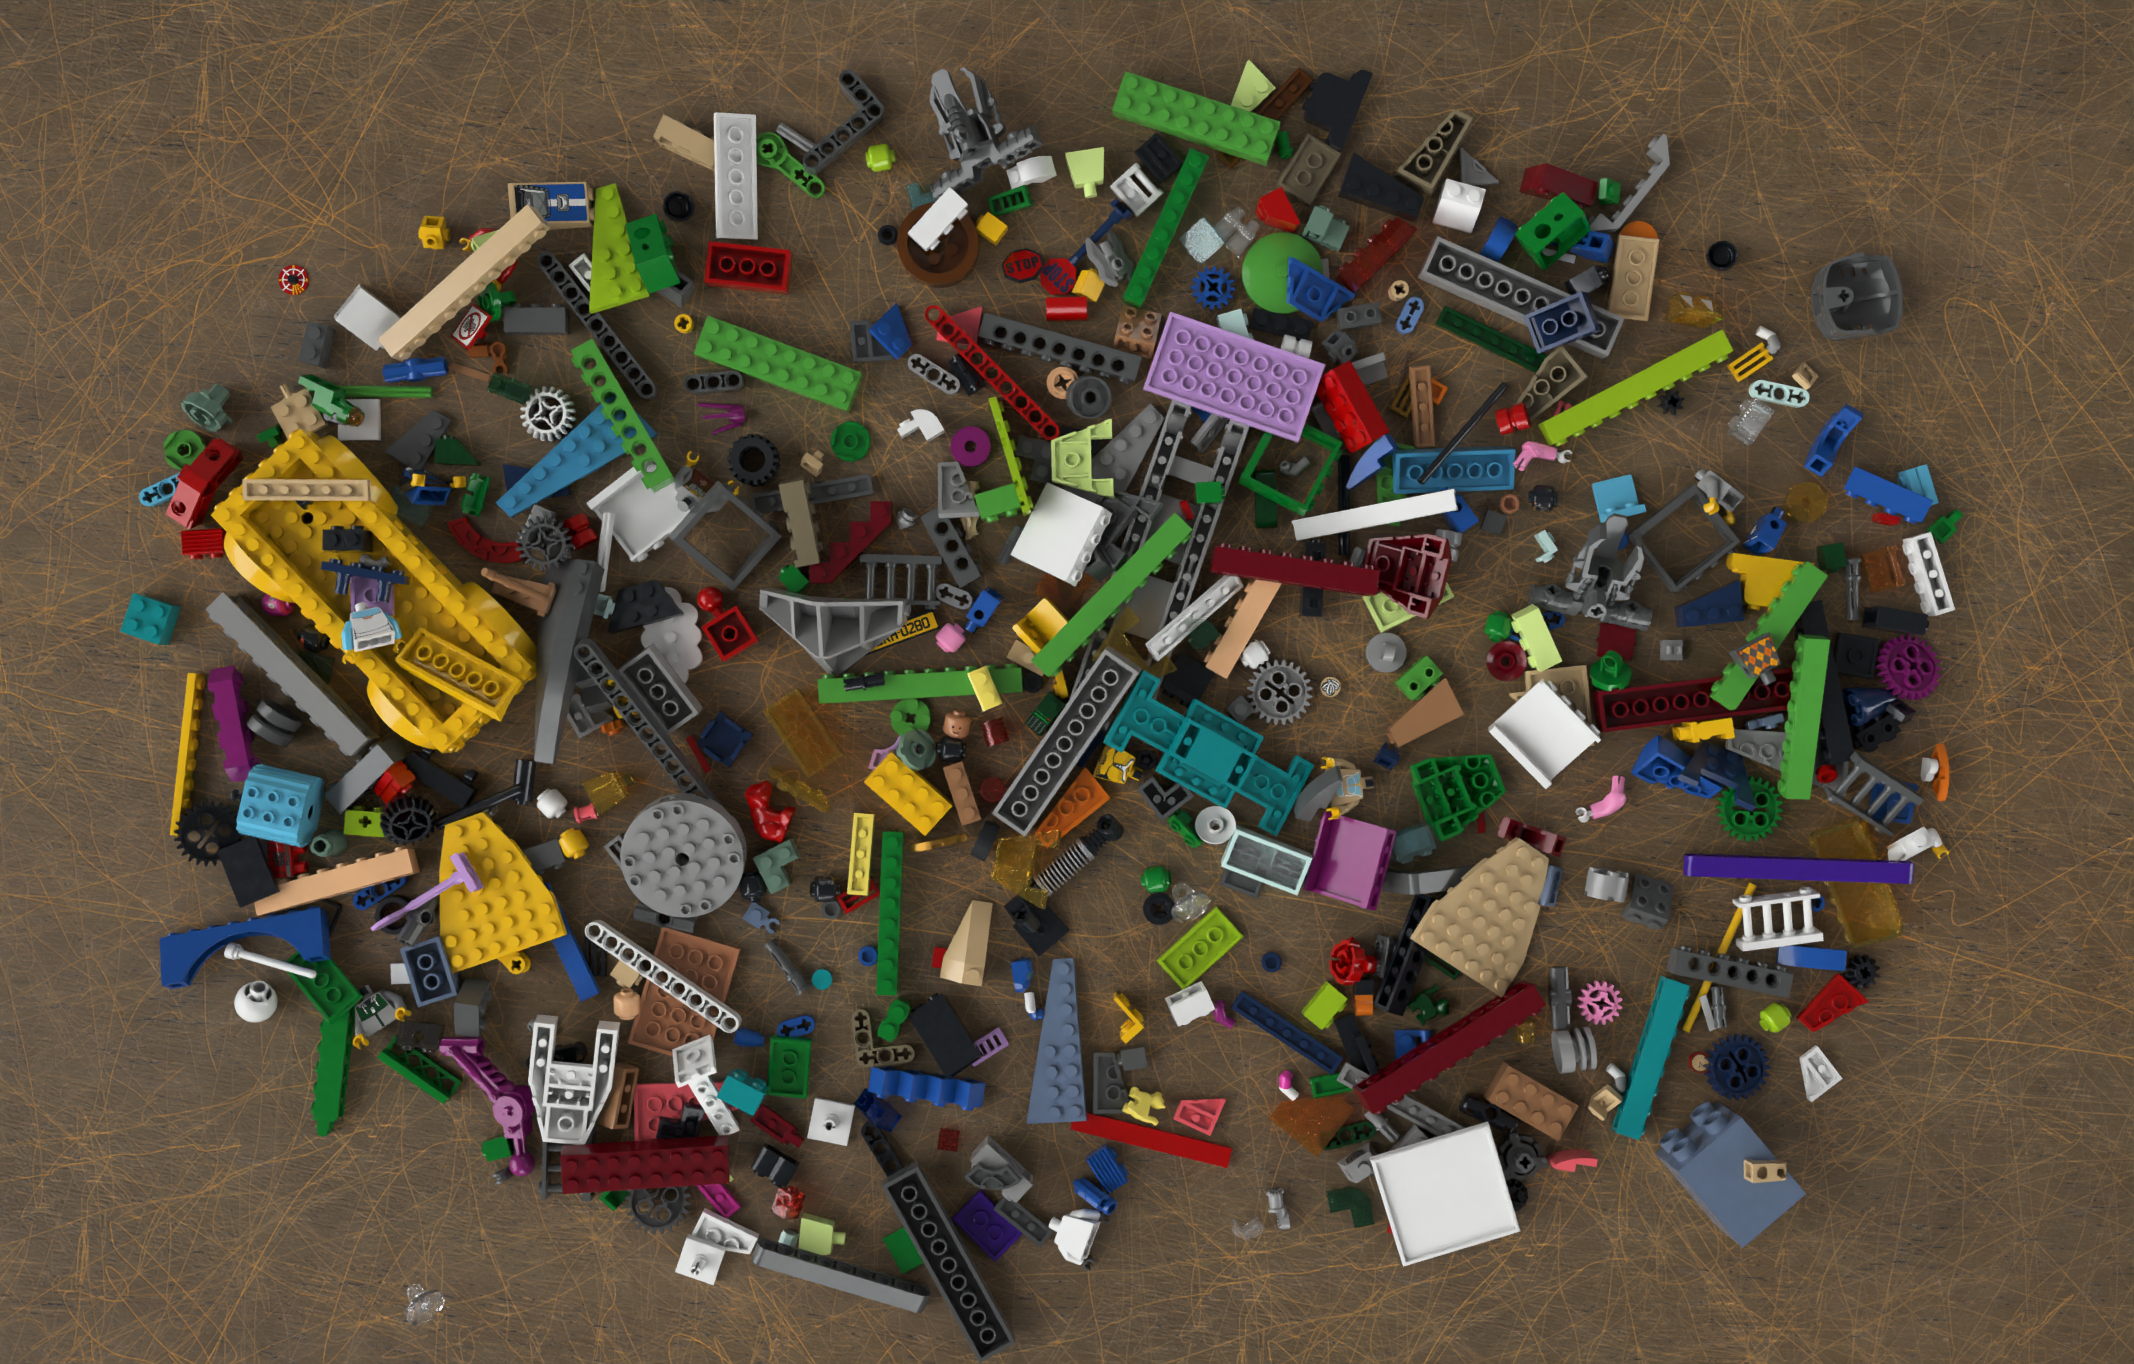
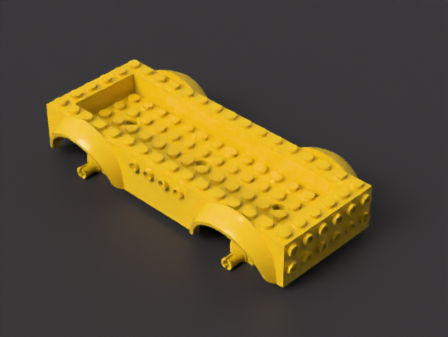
[211,428,537,753]

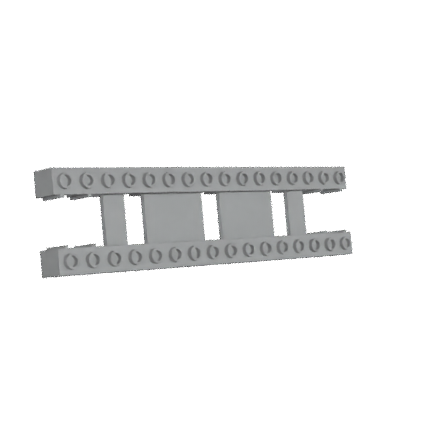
[1068,399,1249,702]

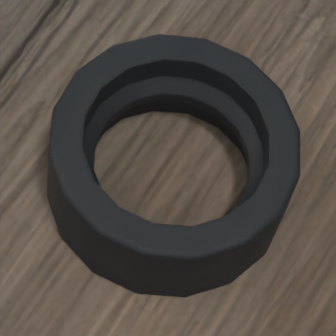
[970,820,1001,862]
[375,895,411,935]

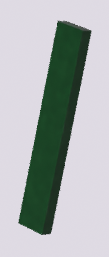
[1435,306,1548,374]

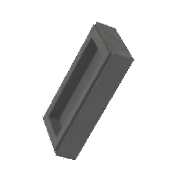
[1219,868,1263,898]

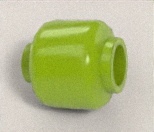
[865,144,896,172]
[1759,1003,1791,1033]

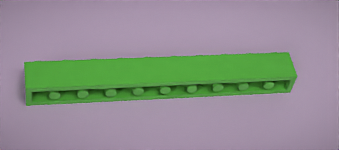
[1031,513,1193,677]
[818,664,1023,704]

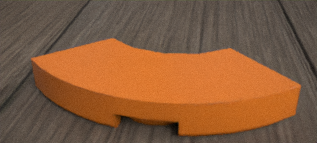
[1931,744,1949,801]

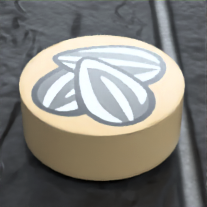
[1320,677,1341,697]

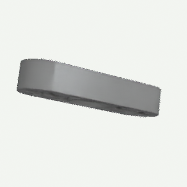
[908,354,960,395]

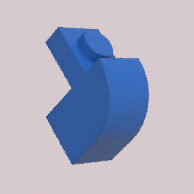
[1479,216,1518,262]

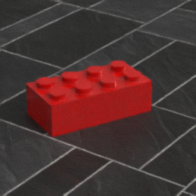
[704,241,793,295]
[1316,361,1390,454]

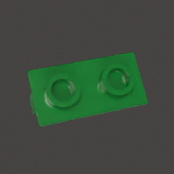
[460,473,490,517]
[1166,808,1203,849]

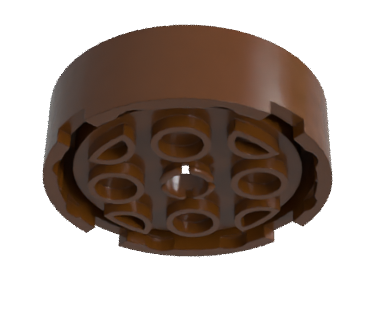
[897,202,980,288]

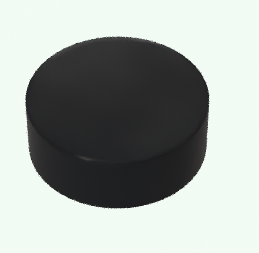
[1022,673,1043,693]

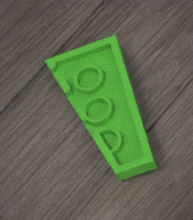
[1374,439,1415,527]

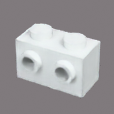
[1165,981,1215,1027]

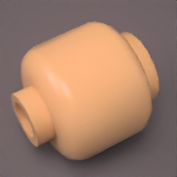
[614,988,640,1020]

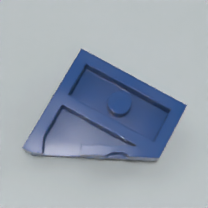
[868,303,912,360]

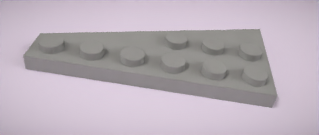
[1062,403,1164,503]
[1725,729,1848,797]

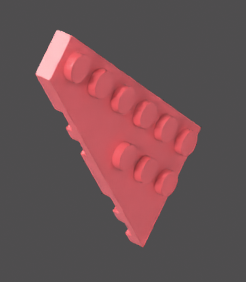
[634,1082,738,1141]

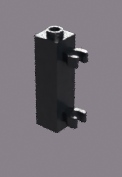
[1299,539,1326,617]
[402,748,479,807]

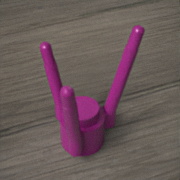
[697,403,746,435]

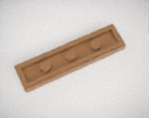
[1409,365,1436,449]

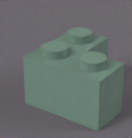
[1301,205,1350,253]
[753,838,801,894]

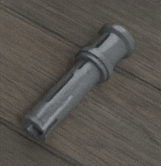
[1843,559,1862,620]
[764,938,812,996]

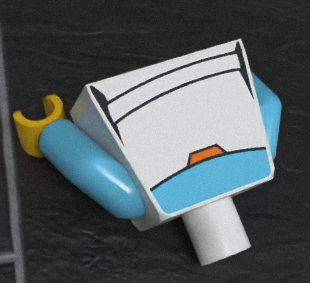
[341,602,407,664]

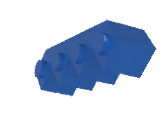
[868,1066,985,1111]

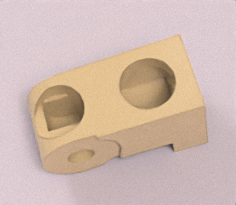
[1744,1159,1787,1183]

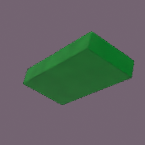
[1309,1071,1353,1099]

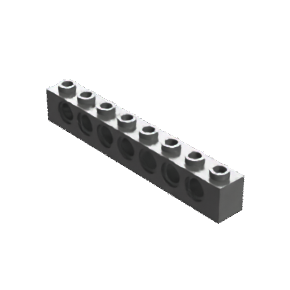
[978,313,1142,385]

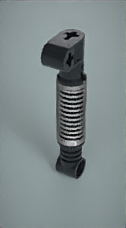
[1004,814,1124,933]

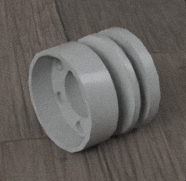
[1551,1026,1597,1074]

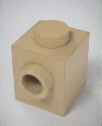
[610,960,644,988]

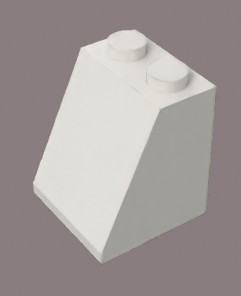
[334,284,401,351]

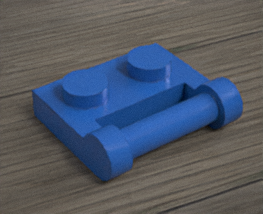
[1394,1029,1432,1060]

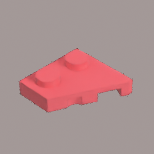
[1173,1098,1226,1136]

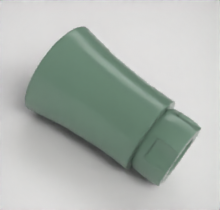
[310,829,348,857]

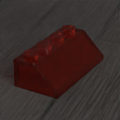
[1337,217,1417,293]

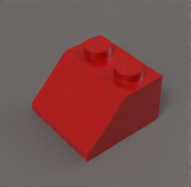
[1255,187,1300,233]

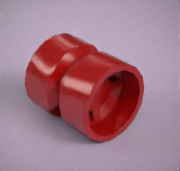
[1495,402,1531,436]
[562,513,598,551]

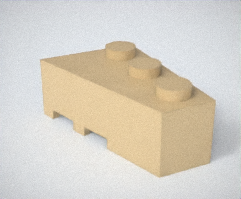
[653,114,715,171]

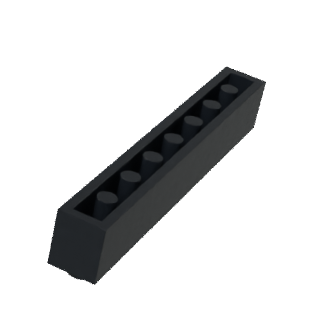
[1794,600,1854,765]

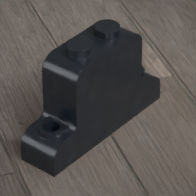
[1302,70,1373,153]

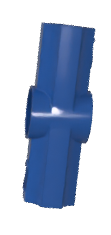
[382,357,449,383]

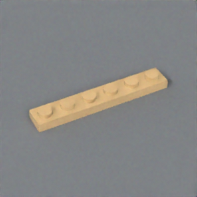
[242,479,371,501]

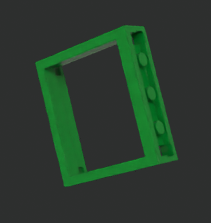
[1238,423,1343,517]

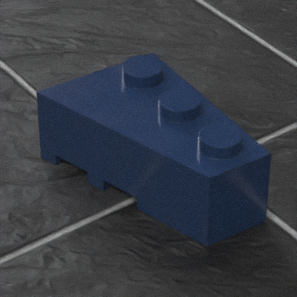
[1675,580,1744,627]

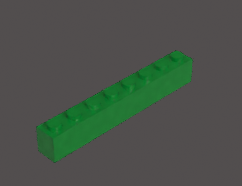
[1122,148,1209,309]
[876,830,905,996]

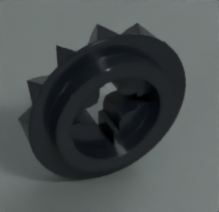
[1143,892,1175,925]
[1506,1179,1529,1211]

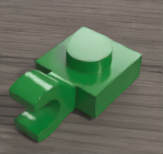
[1926,509,1963,544]

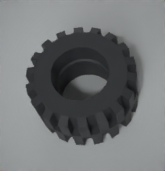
[727,434,781,487]

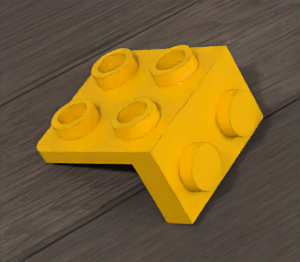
[1012,597,1069,655]

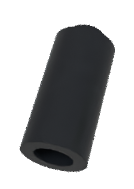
[511,759,536,805]

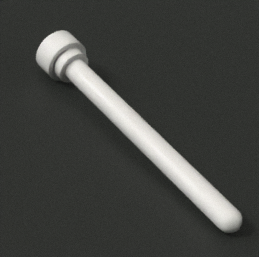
[224,942,317,978]

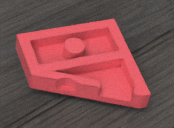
[936,307,983,346]

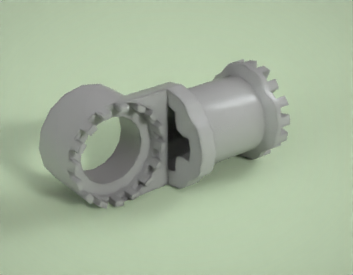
[1266,1188,1290,1230]

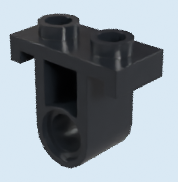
[1565,265,1610,295]

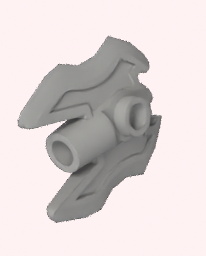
[1085,230,1134,287]

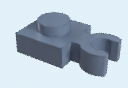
[1744,713,1784,730]
[742,902,781,934]

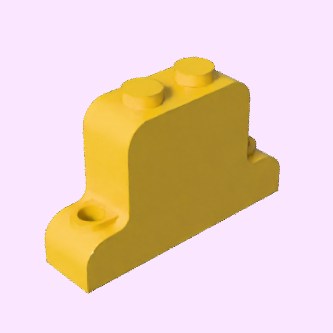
[1726,553,1814,612]

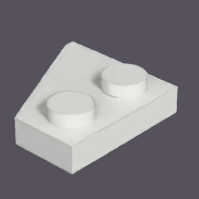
[1799,1045,1843,1102]

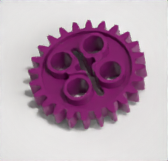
[1876,635,1942,701]

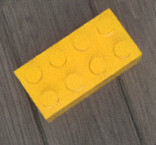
[864,749,953,836]

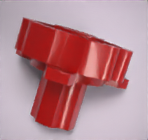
[1329,937,1378,986]

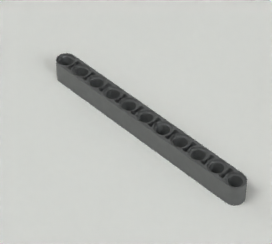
[574,638,722,805]

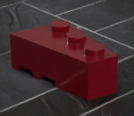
[1519,163,1598,210]

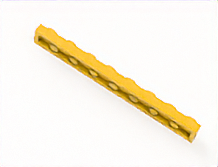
[170,673,205,836]

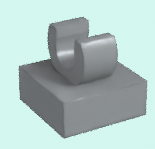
[1660,640,1683,660]

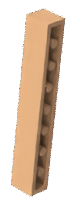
[254,846,420,916]

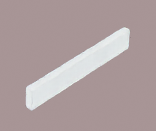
[1145,575,1244,661]

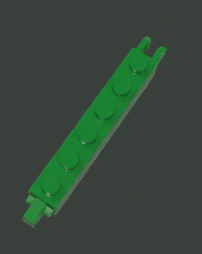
[311,1004,356,1137]

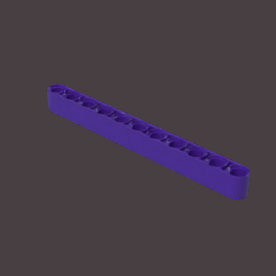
[1683,854,1914,884]

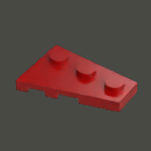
[1796,973,1869,1032]

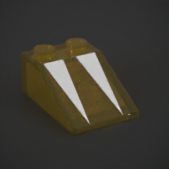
[1665,292,1724,329]

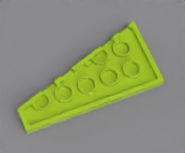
[589,183,650,314]
[988,396,1034,517]

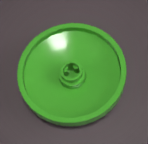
[1242,232,1323,315]

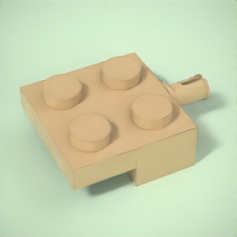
[271,383,328,439]

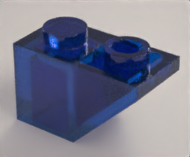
[854,1088,902,1133]

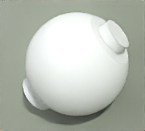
[234,981,278,1023]

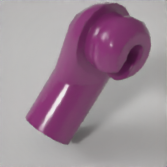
[1213,1000,1235,1029]

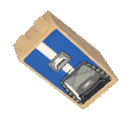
[508,182,595,231]

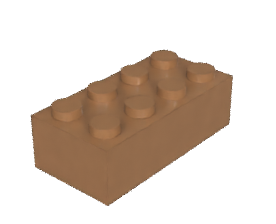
[1483,1061,1579,1141]

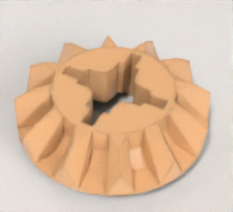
[1047,367,1078,399]

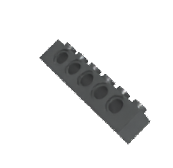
[1666,945,1794,998]

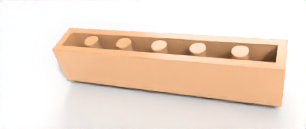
[1204,580,1281,679]

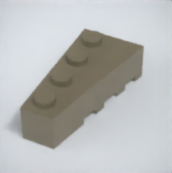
[779,477,825,568]

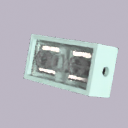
[1221,825,1312,895]

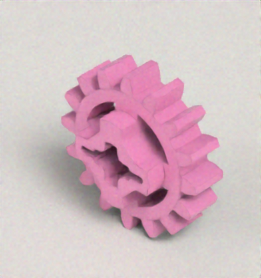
[1577,980,1622,1025]

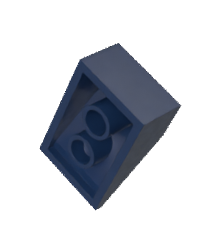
[1524,291,1601,354]

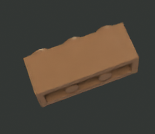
[943,761,982,826]
[596,1062,639,1129]

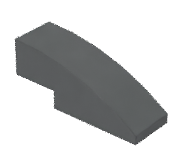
[1293,766,1343,822]

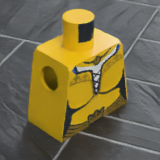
[1092,745,1143,784]

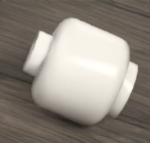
[537,788,568,819]

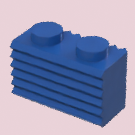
[1086,1144,1129,1194]

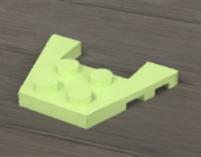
[1051,419,1114,498]

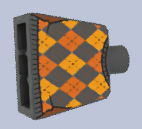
[1729,632,1780,685]

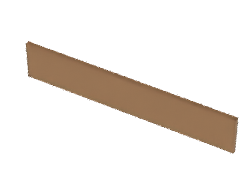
[449,363,490,382]

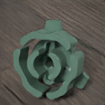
[181,384,233,432]

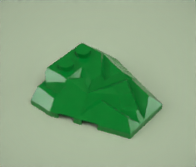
[1410,754,1506,841]

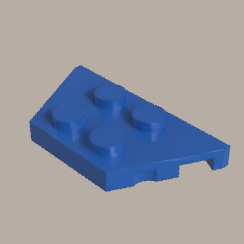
[1286,257,1356,322]

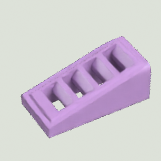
[972,1027,1009,1066]

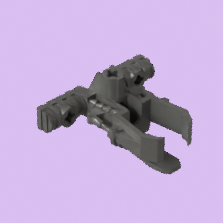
[929,68,1043,200]
[1528,513,1653,631]

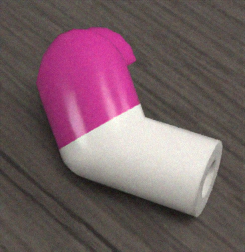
[1279,1070,1299,1101]

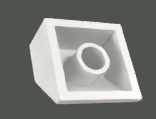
[1432,179,1486,234]

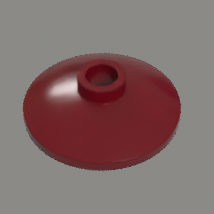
[1486,641,1527,682]

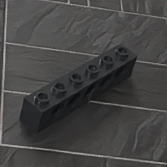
[1373,894,1439,1016]

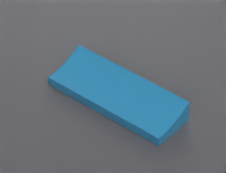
[1391,446,1516,494]

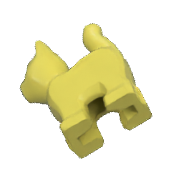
[1122,1087,1166,1126]

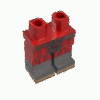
[259,840,309,878]

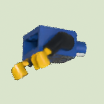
[400,467,466,505]

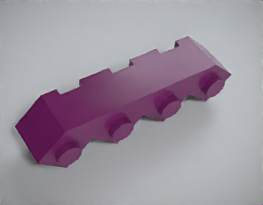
[208,665,260,783]

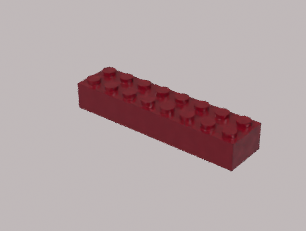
[1209,543,1380,597]
[560,1135,730,1194]

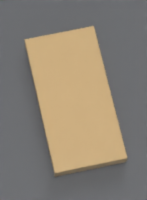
[1607,235,1660,321]

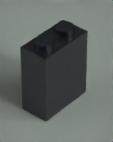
[1861,606,1929,636]

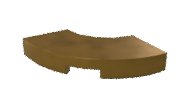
[909,833,967,853]

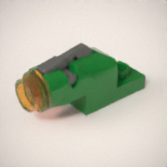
[298,374,365,427]

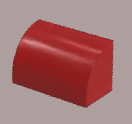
[1046,297,1087,322]

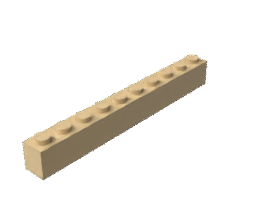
[378,204,551,361]

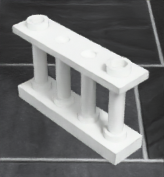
[1732,887,1824,951]

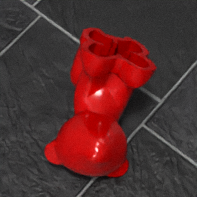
[744,781,796,843]

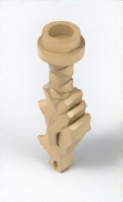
[960,481,980,541]

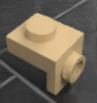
[1588,1084,1623,1121]

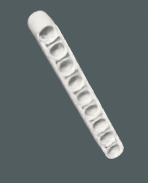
[585,920,742,1033]

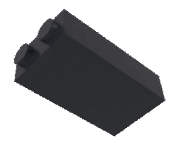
[908,993,984,1079]

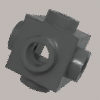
[1322,330,1358,364]

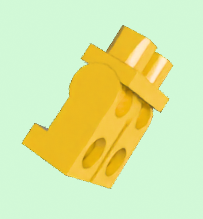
[1672,717,1735,743]

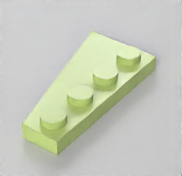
[1362,582,1454,633]

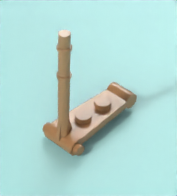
[481,568,557,617]

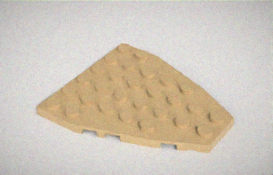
[1410,837,1549,998]

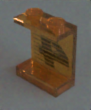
[1034,570,1093,613]

